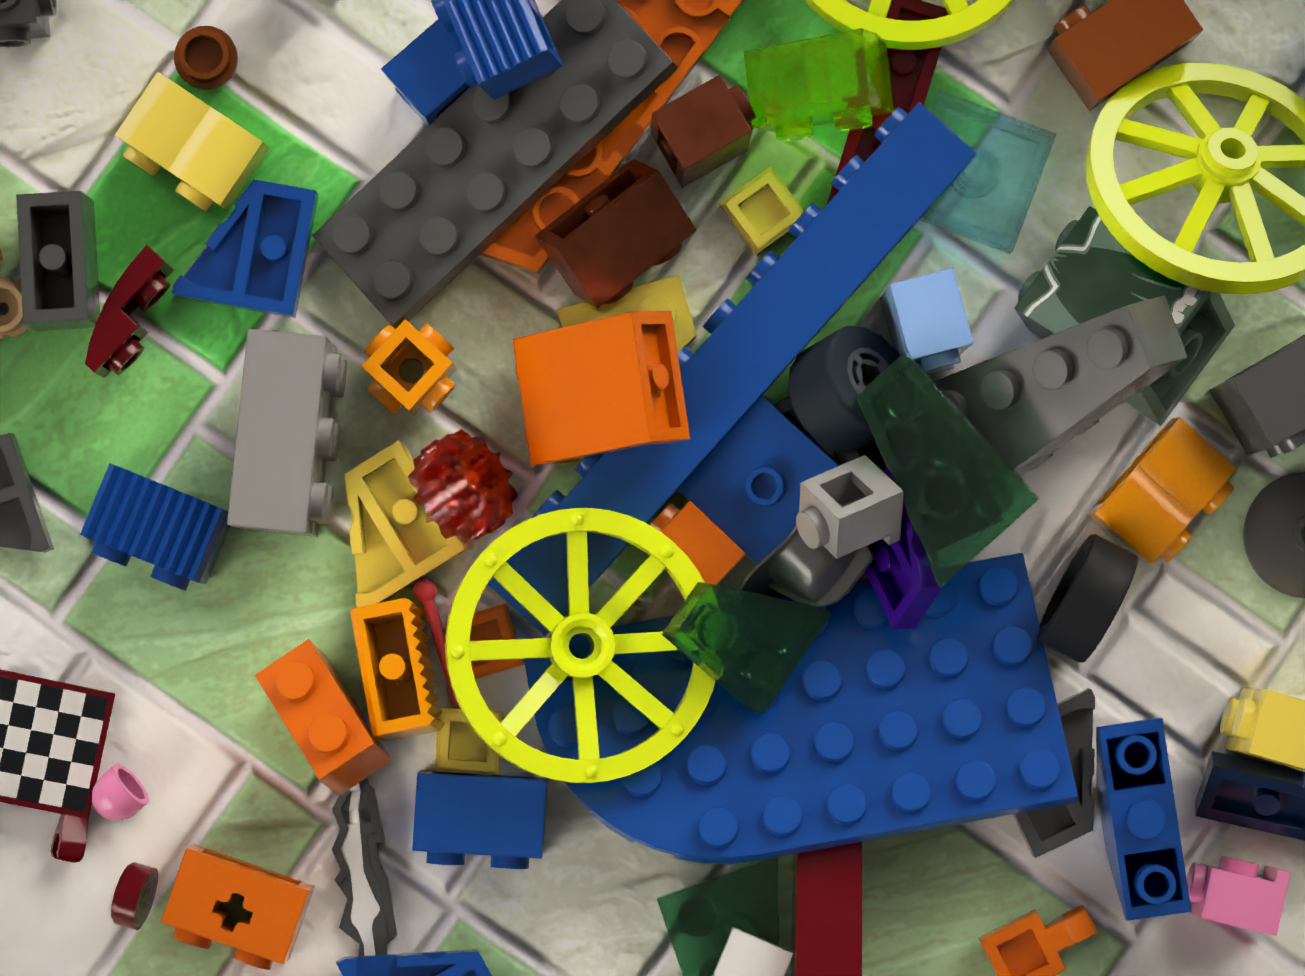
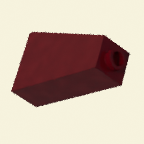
[791,842,862,976]

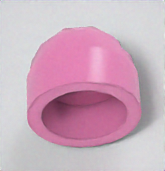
[92,764,149,821]

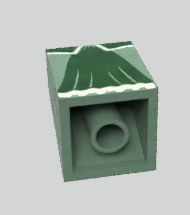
[1014,206,1235,426]

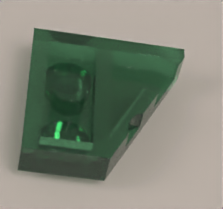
[661,582,832,714]

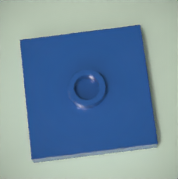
[677,395,841,565]

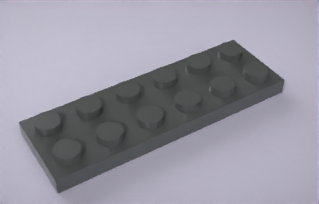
[312,0,678,328]

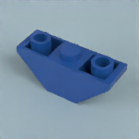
[1096,718,1192,921]

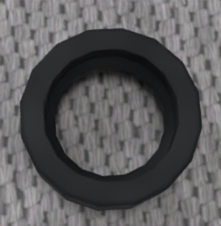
[1037,534,1138,663]

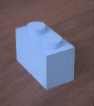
[880,268,974,378]

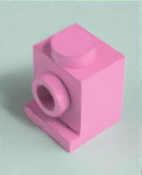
[1187,856,1290,936]

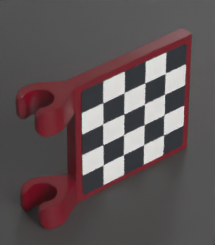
[0,669,116,863]

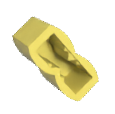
[115,72,270,212]

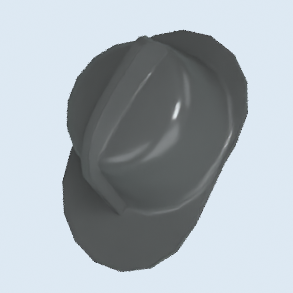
[737,525,874,608]

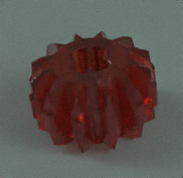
[408,429,518,544]

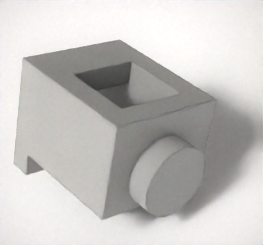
[796,455,904,559]

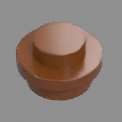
[174,26,238,90]

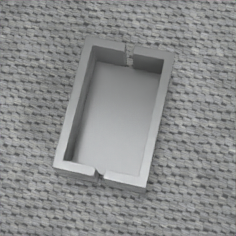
[227,329,347,537]

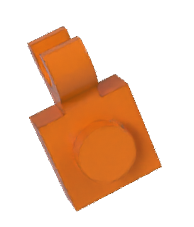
[978,905,1098,976]

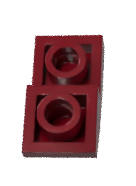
[85,245,174,378]

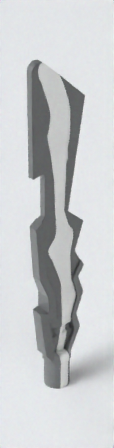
[332,778,397,956]

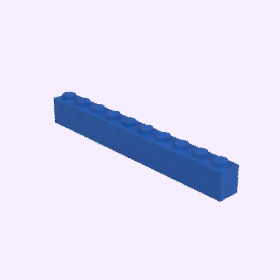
[487,102,977,636]

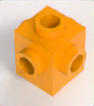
[361,319,457,416]

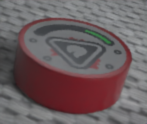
[111,862,158,930]

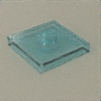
[920,89,1057,254]

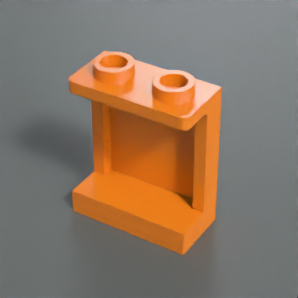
[513,311,690,466]

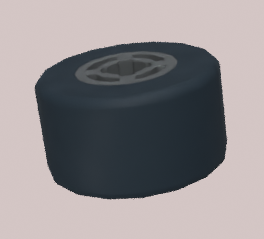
[788,326,912,452]

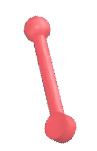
[412,578,459,708]

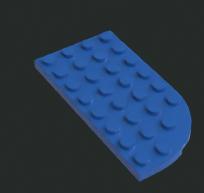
[524,553,1078,864]

